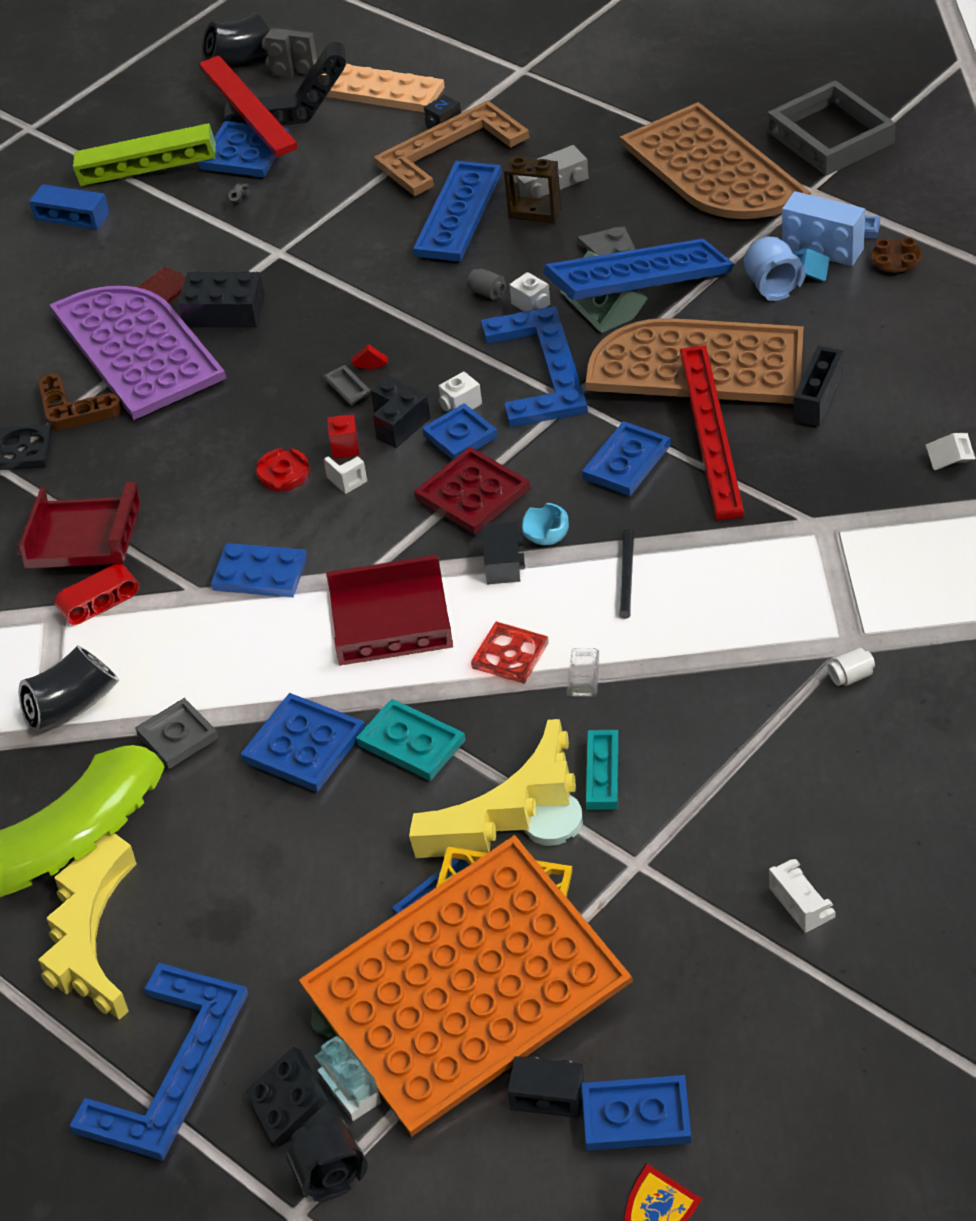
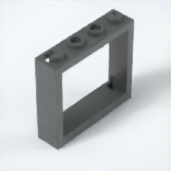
[767,80,896,176]

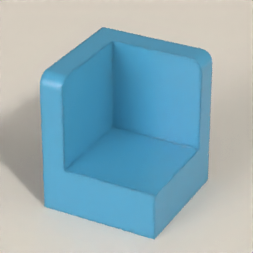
[792,248,830,281]

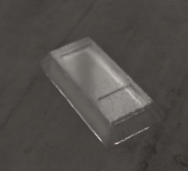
[567,648,600,696]

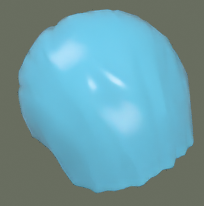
[521,503,569,546]

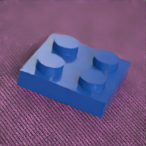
[422,403,498,460]

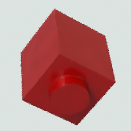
[328,414,360,459]

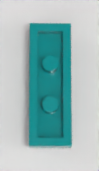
[586,730,619,810]

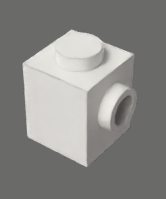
[509,272,550,312]
[439,372,482,412]

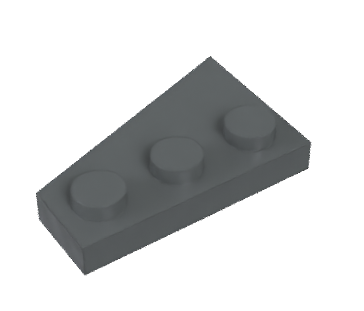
[577,226,636,255]

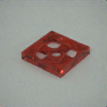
[471,621,549,684]

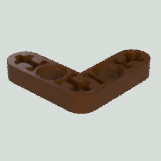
[39,373,122,431]

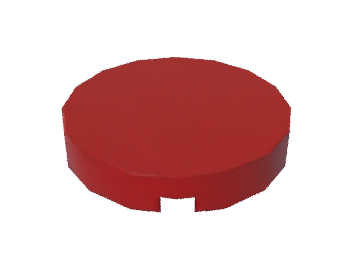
[256,448,310,492]

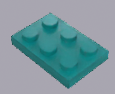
[356,698,466,781]

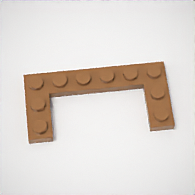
[374,100,529,196]

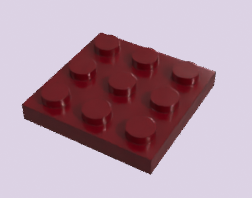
[414,447,531,535]

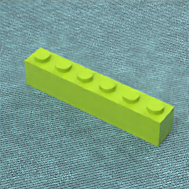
[73,123,216,186]

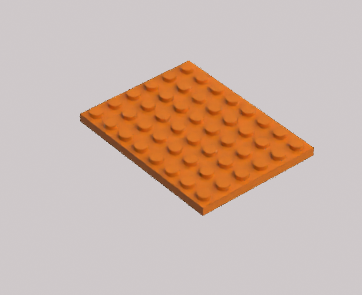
[299,835,632,1137]

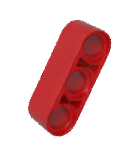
[54,564,139,625]

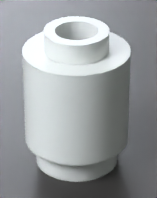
[828,647,875,686]

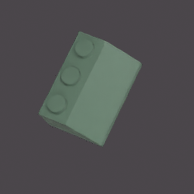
[560,250,648,333]

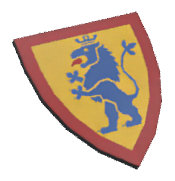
[624,1163,702,1221]

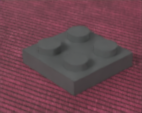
[135,697,219,769]

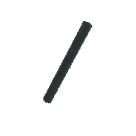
[619,529,634,619]

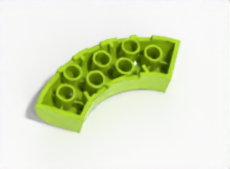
[0,745,165,897]

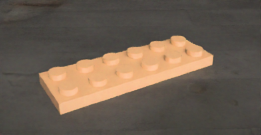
[311,64,445,113]

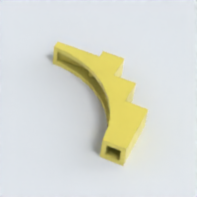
[409,719,576,858]
[38,833,137,1020]

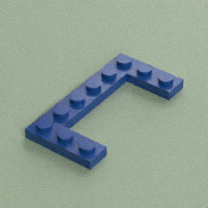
[481,306,588,427]
[69,963,248,1161]

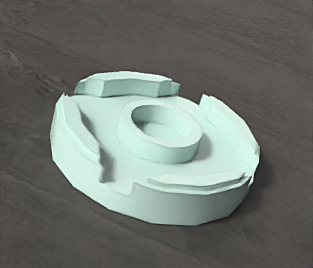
[523,795,583,846]

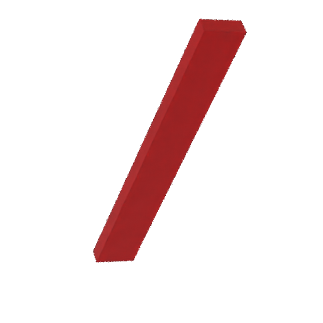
[199,56,298,157]
[680,346,744,520]

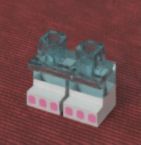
[314,1036,381,1121]

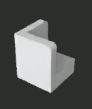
[926,433,975,470]
[324,456,367,494]

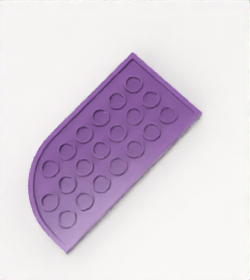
[50,286,226,420]

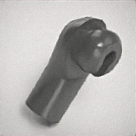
[228,183,250,204]

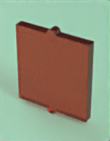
[137,267,186,303]

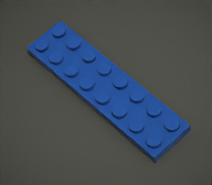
[543,239,734,300]

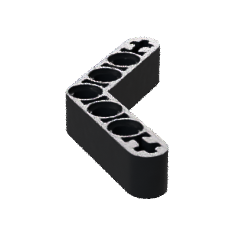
[224,42,346,126]

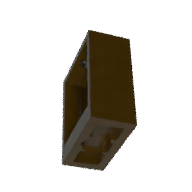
[504,156,561,223]

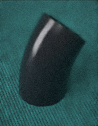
[202,12,270,65]
[18,645,120,733]

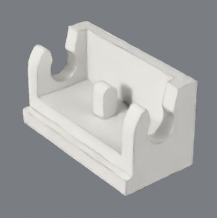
[769,859,836,933]

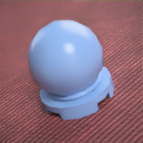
[744,237,806,301]

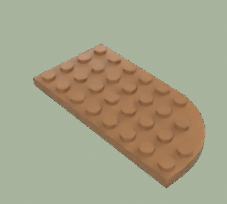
[620,102,811,219]
[586,318,804,404]

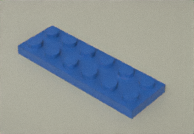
[413,161,502,262]

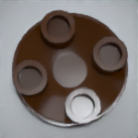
[870,237,922,272]

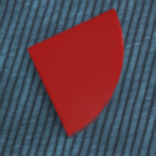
[351,344,388,369]

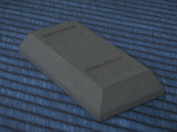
[323,365,371,406]

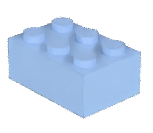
[782,191,865,266]

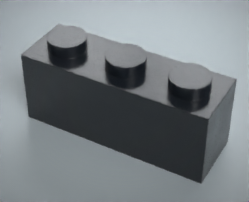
[794,346,844,426]

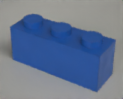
[29,184,110,230]

